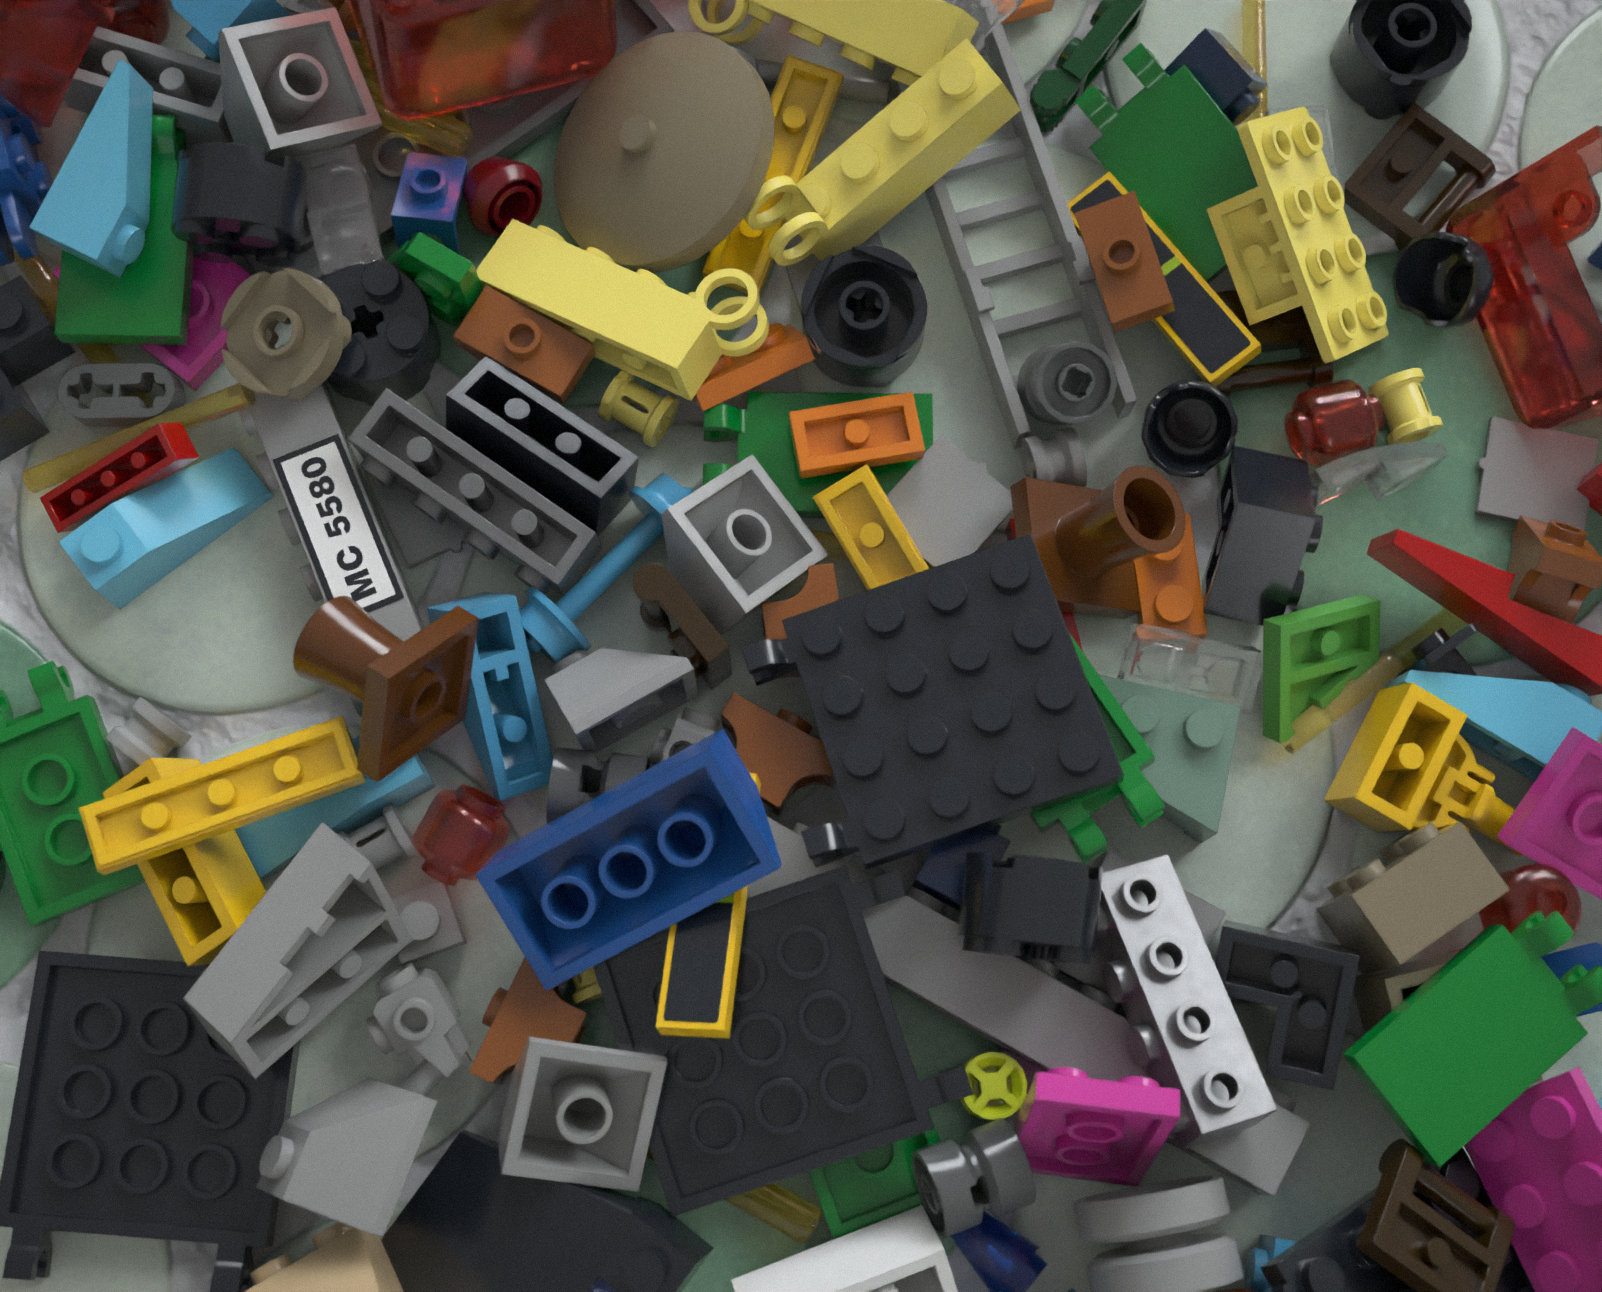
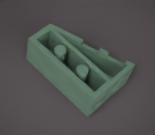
[1099,674,1241,843]

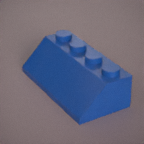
[476,729,782,991]

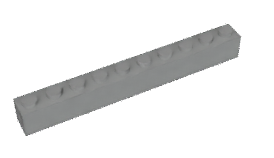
[747,801,1310,1196]

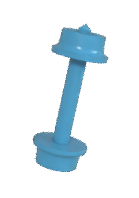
[519,473,693,664]

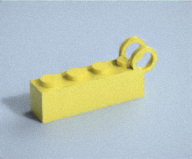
[688,0,979,87]
[743,38,1021,266]
[476,219,769,401]

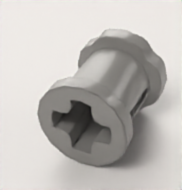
[337,803,420,871]

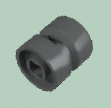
[1017,341,1117,425]
[546,747,650,824]
[911,1119,1036,1238]

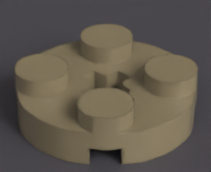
[221,268,352,401]

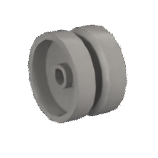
[1073,1175,1244,1292]

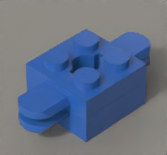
[0,77,54,266]

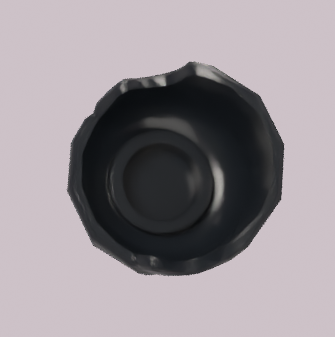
[1392,231,1495,328]
[1141,379,1238,478]

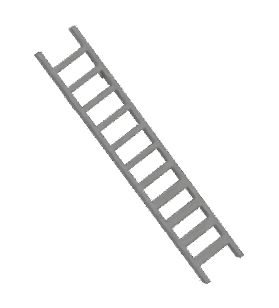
[881,0,1137,449]

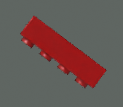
[40,422,199,533]

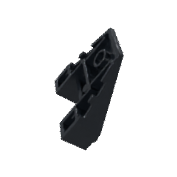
[381,1130,714,1292]

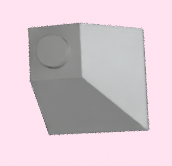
[218,7,382,167]
[661,454,828,635]
[545,648,699,753]
[497,1037,667,1192]
[257,1078,437,1238]

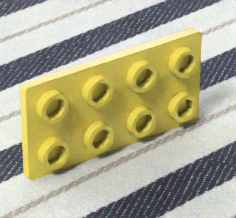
[1206,106,1389,363]

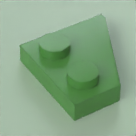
[1263,594,1381,743]

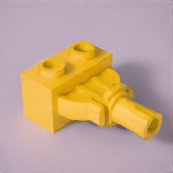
[1323,683,1523,856]

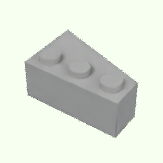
[184,822,412,1079]

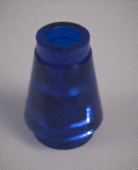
[950,1211,1048,1292]

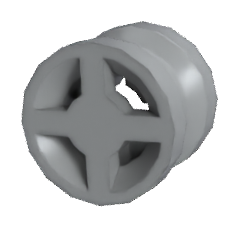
[1021,427,1087,487]
[106,697,192,765]

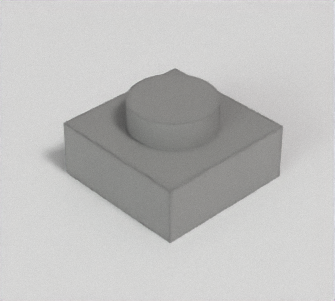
[391,879,467,966]

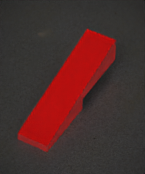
[1366,529,1602,696]

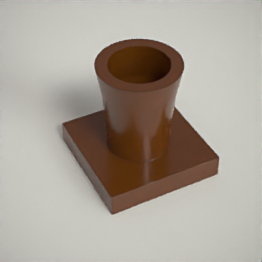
[1010,466,1186,619]
[293,596,479,782]

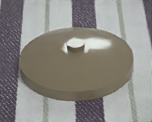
[554,31,774,273]

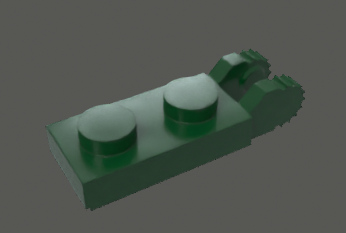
[1030,0,1147,134]

